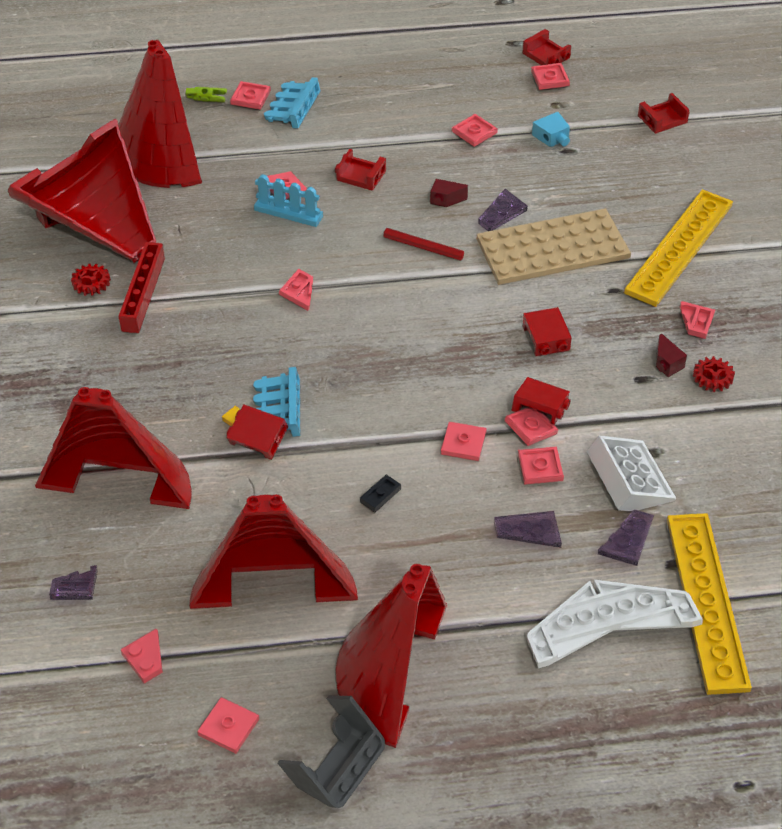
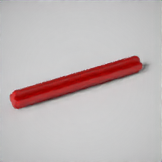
[383,228,464,261]

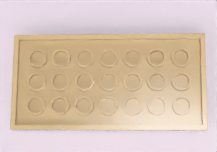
[476,208,631,285]

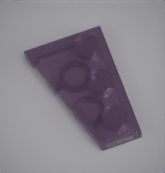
[478,189,528,231]
[598,509,654,566]
[494,511,562,548]

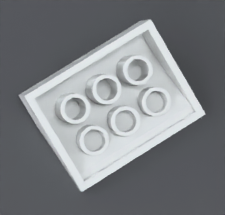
[587,435,676,512]

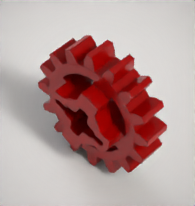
[71,263,111,296]
[693,356,735,392]

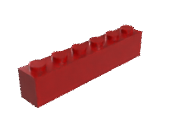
[119,242,165,333]

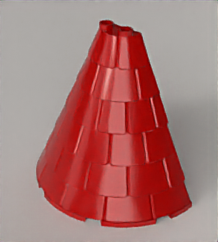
[118,40,202,188]
[8,118,157,263]
[35,387,192,509]
[189,494,358,609]
[336,564,447,748]

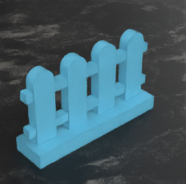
[264,77,321,128]
[254,174,323,227]
[253,367,300,437]

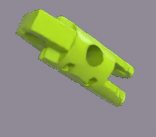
[185,87,227,103]

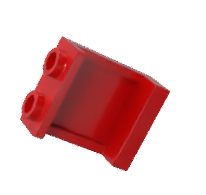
[522,29,571,65]
[638,93,690,134]
[335,149,386,191]
[522,307,572,356]
[511,377,571,425]
[226,404,288,460]

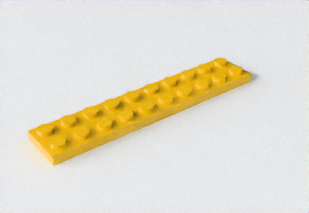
[624,189,733,307]
[667,513,752,695]

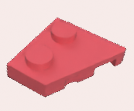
[279,269,313,311]
[680,301,715,339]
[121,629,163,684]

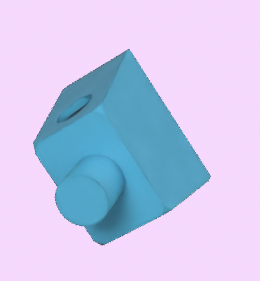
[532,112,570,147]

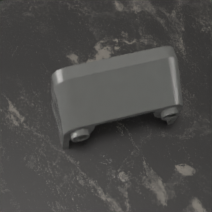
[277,695,385,808]

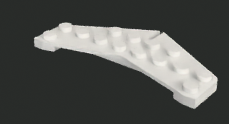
[527,579,703,668]

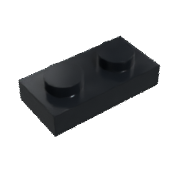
[360,474,401,513]

